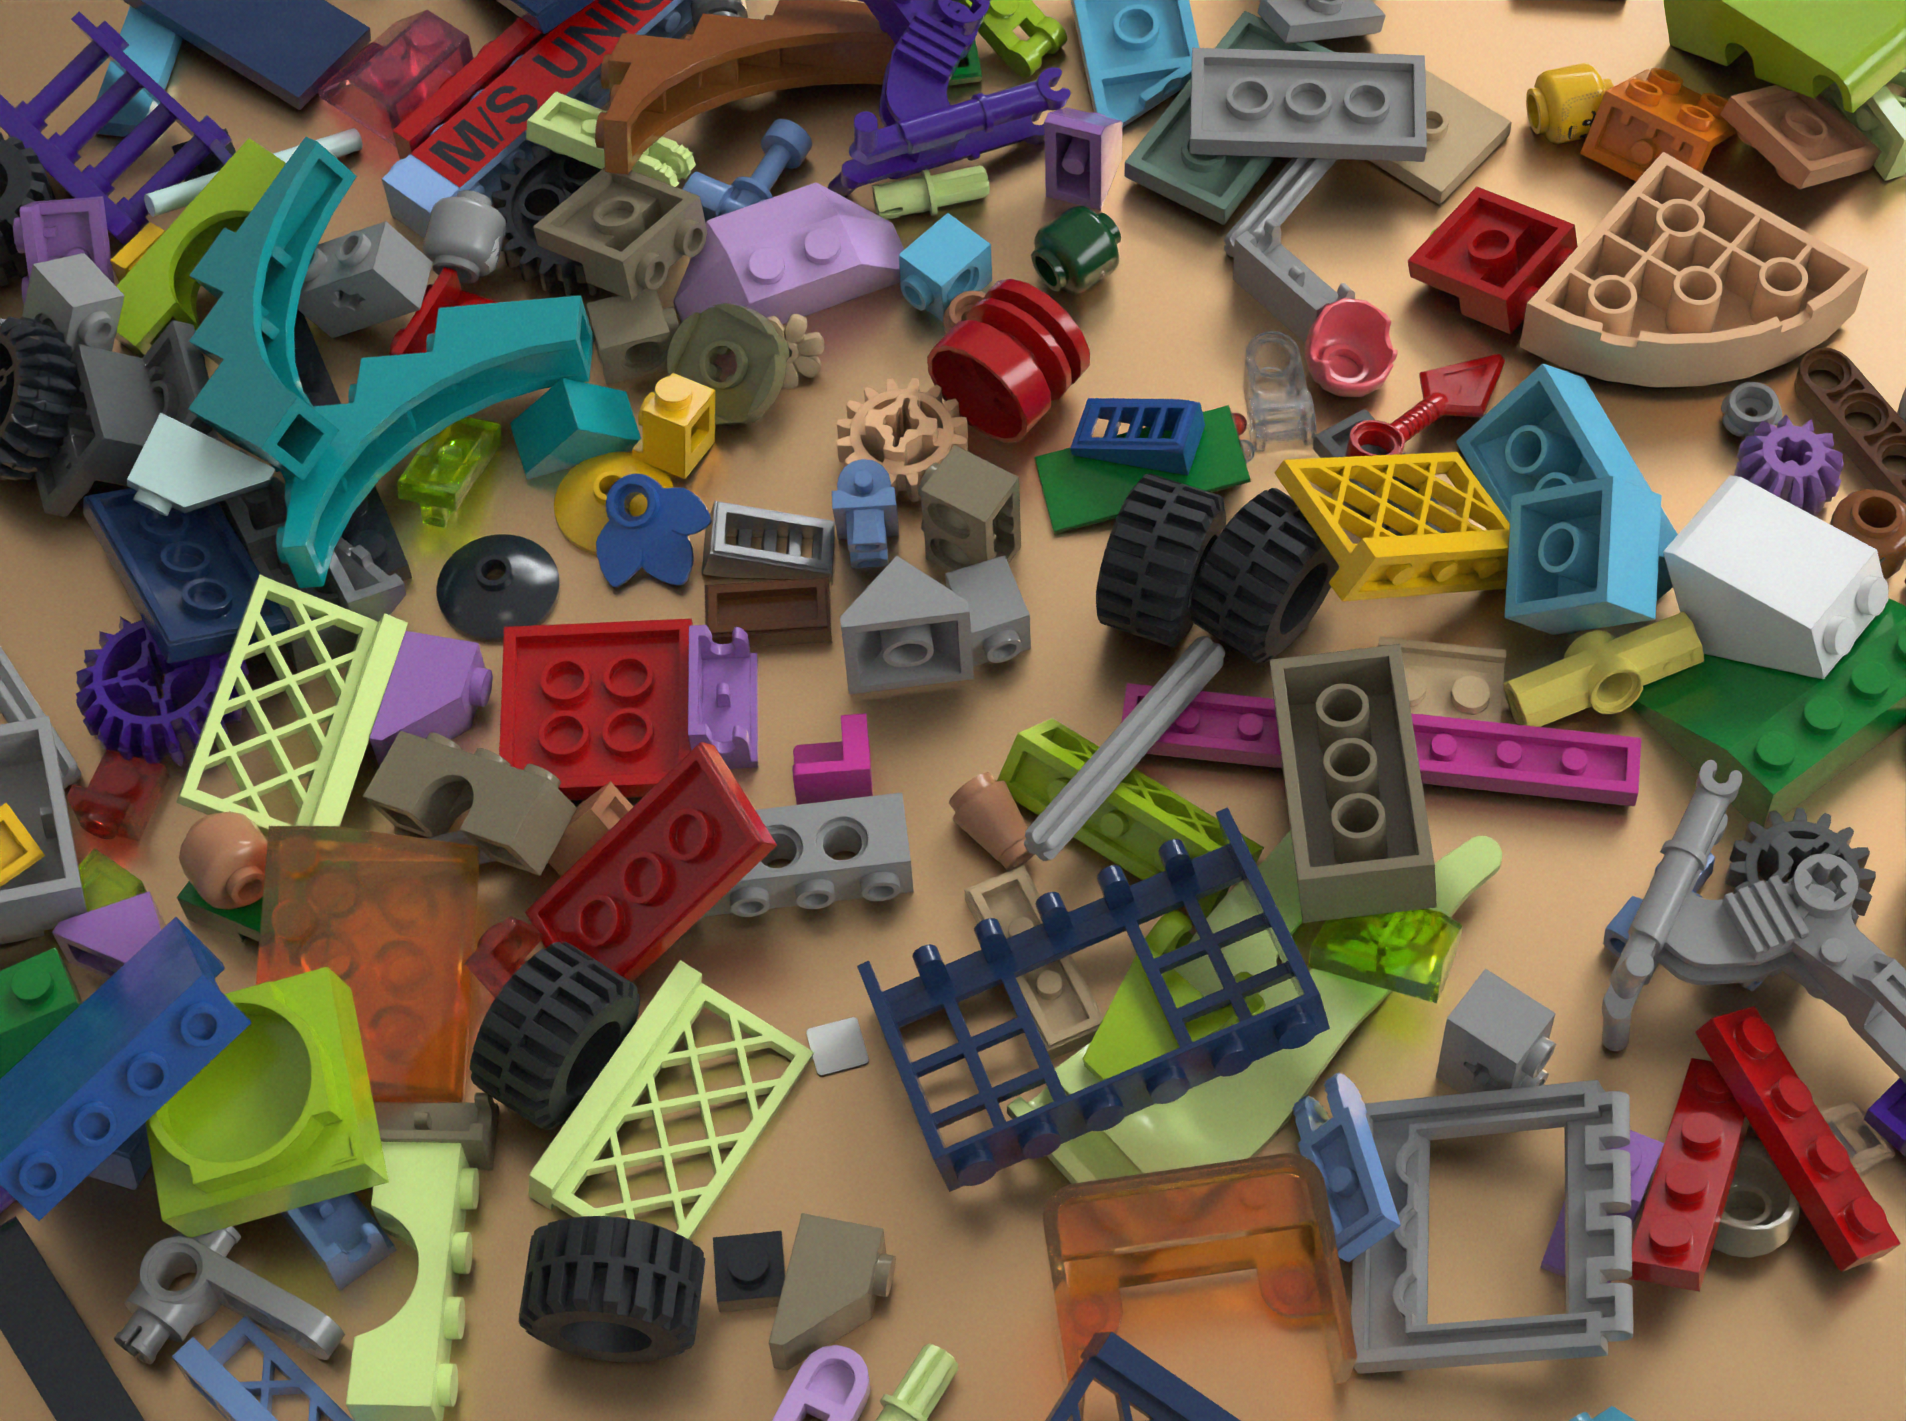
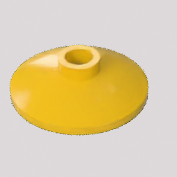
[554,452,674,555]

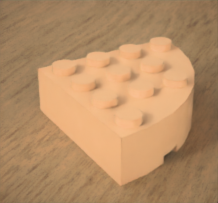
[1520,152,1869,387]

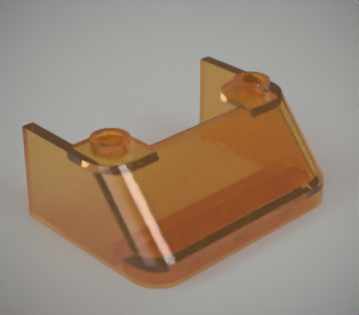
[1043,1153,1358,1421]

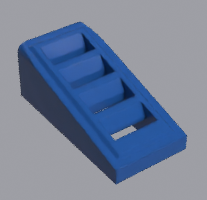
[1070,398,1205,475]

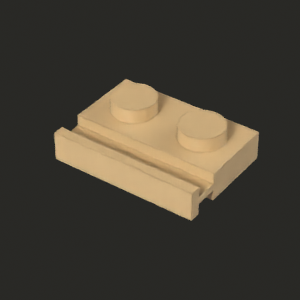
[1378,637,1506,723]

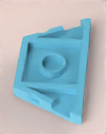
[1071,0,1200,128]

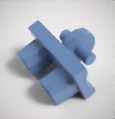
[832,459,899,568]

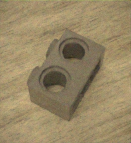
[918,445,1021,572]

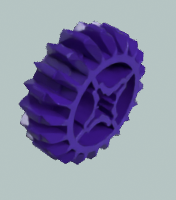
[76,616,249,770]

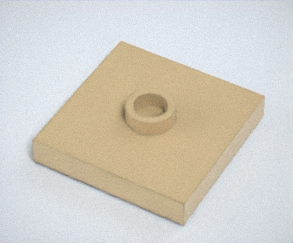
[1369,69,1512,205]

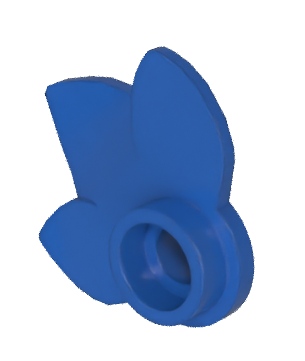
[596,474,712,587]

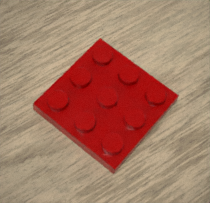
[499,618,693,800]

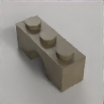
[363,731,577,876]

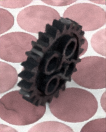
[491,144,602,296]

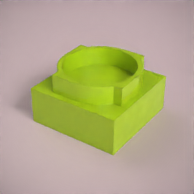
[145,967,389,1238]

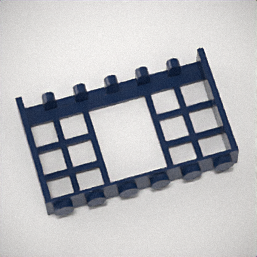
[857,807,1330,1192]

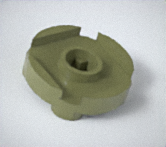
[667,303,789,426]

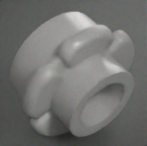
[1721,382,1782,438]

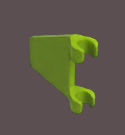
[1083,910,1266,1082]

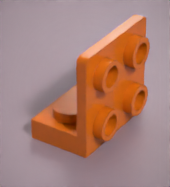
[1580,68,1736,181]

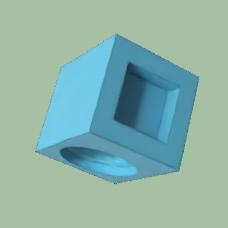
[899,213,992,322]

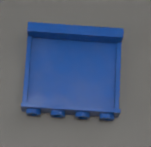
[0,917,251,1221]

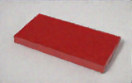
[525,742,777,983]

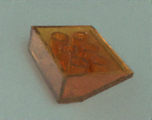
[256,826,480,1103]

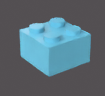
[1505,476,1662,635]

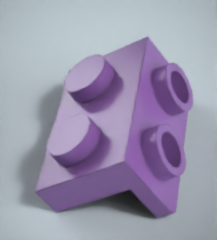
[13,196,115,305]

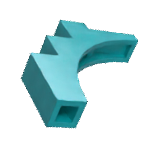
[188,137,357,481]
[271,295,594,588]

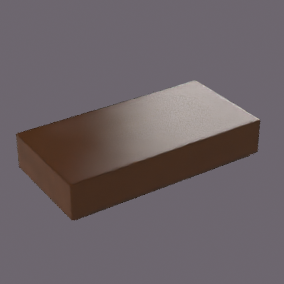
[705,577,832,647]

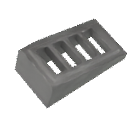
[702,501,835,579]

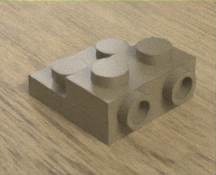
[533,167,708,300]

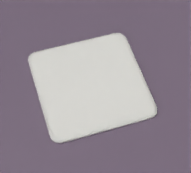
[806,1017,869,1075]

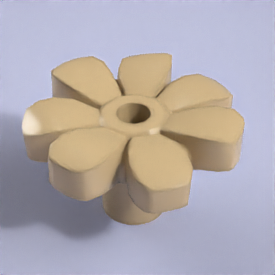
[767,314,824,389]

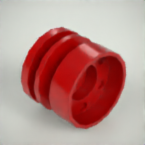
[927,278,1090,443]

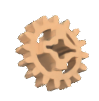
[836,378,968,502]

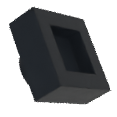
[713,1231,786,1312]

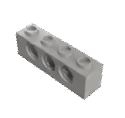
[698,793,914,921]

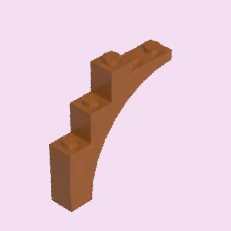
[595,0,896,175]

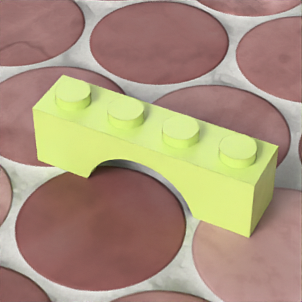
[346,1142,480,1421]

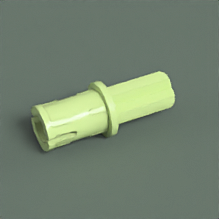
[872,165,990,220]
[876,1344,959,1421]

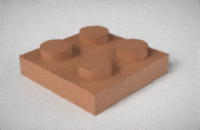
[1720,85,1882,190]

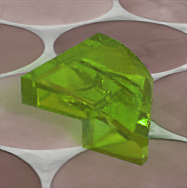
[1308,908,1463,1004]

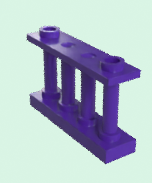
[0,11,232,246]

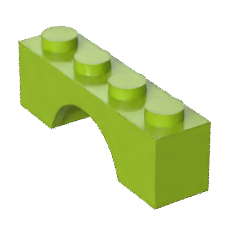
[115,138,286,358]

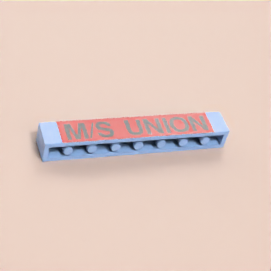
[382,0,693,238]

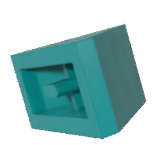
[510,378,641,480]

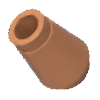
[949,772,1035,871]

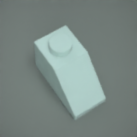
[127,413,275,516]

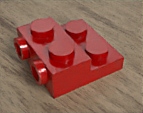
[1407,186,1578,334]

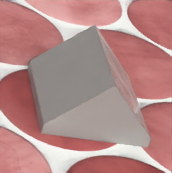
[840,555,974,695]

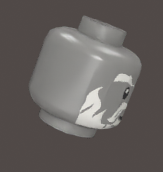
[423,190,506,283]

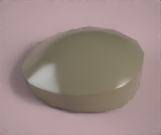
[1713,1136,1800,1258]

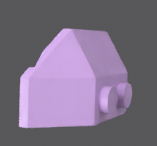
[674,182,904,324]

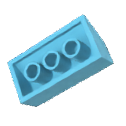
[1456,363,1678,634]

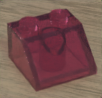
[318,10,474,148]

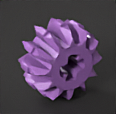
[1734,415,1844,517]

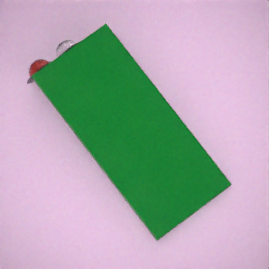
[1035,405,1255,534]

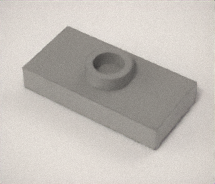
[1257,0,1386,44]

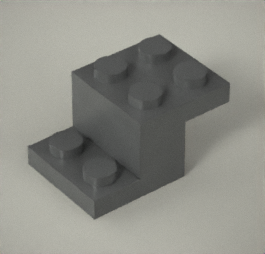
[35,320,213,517]

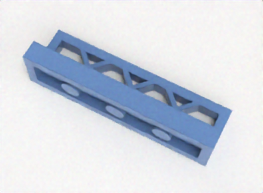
[172,1315,353,1421]

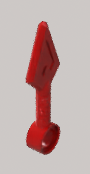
[1345,354,1505,457]

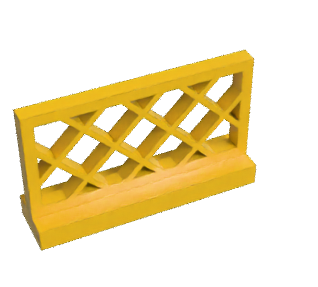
[1274,452,1510,602]

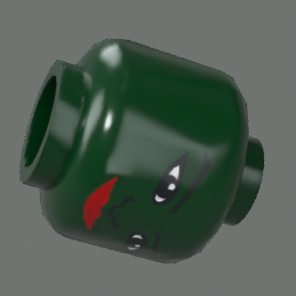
[1031,206,1121,294]

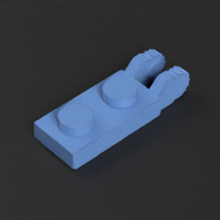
[1292,1072,1401,1262]

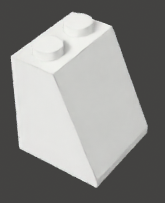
[1663,475,1889,679]

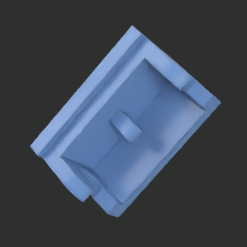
[281,1192,396,1291]

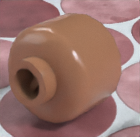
[179,811,279,910]

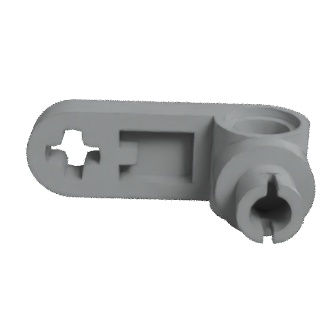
[114,1226,345,1364]

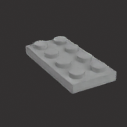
[1189,48,1427,162]

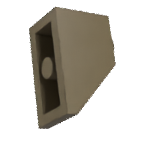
[769,1213,896,1370]

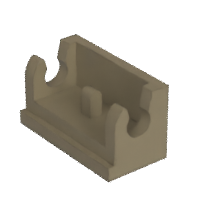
[373,1092,499,1170]

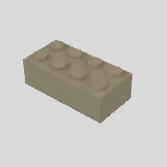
[1270,644,1437,923]

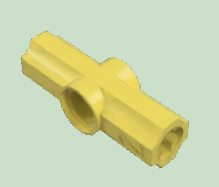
[1503,611,1704,727]

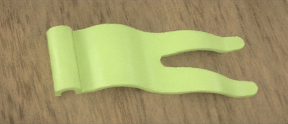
[1007,830,1502,1254]

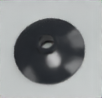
[436,534,560,642]

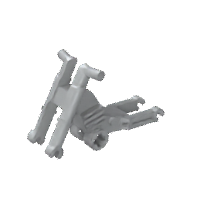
[1602,760,1906,1084]

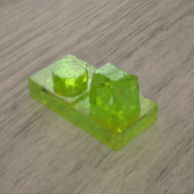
[397,417,502,528]

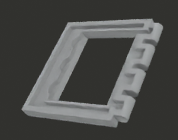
[1350,1080,1633,1374]

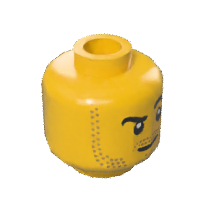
[1526,63,1614,145]

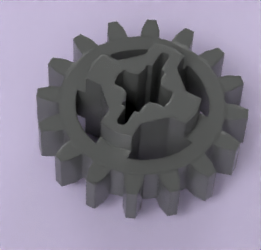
[1725,808,1876,925]

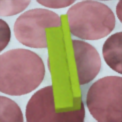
[997,718,1264,919]

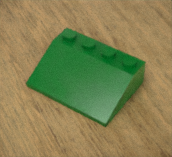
[1630,598,1906,828]

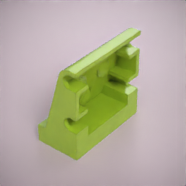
[1663,0,1906,113]

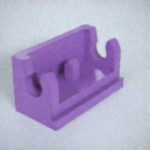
[688,625,759,769]

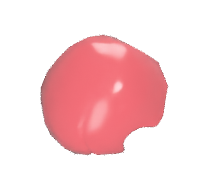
[1304,298,1398,397]

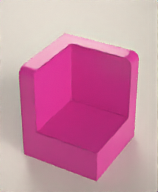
[792,713,873,805]

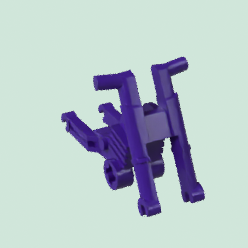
[828,0,1071,198]

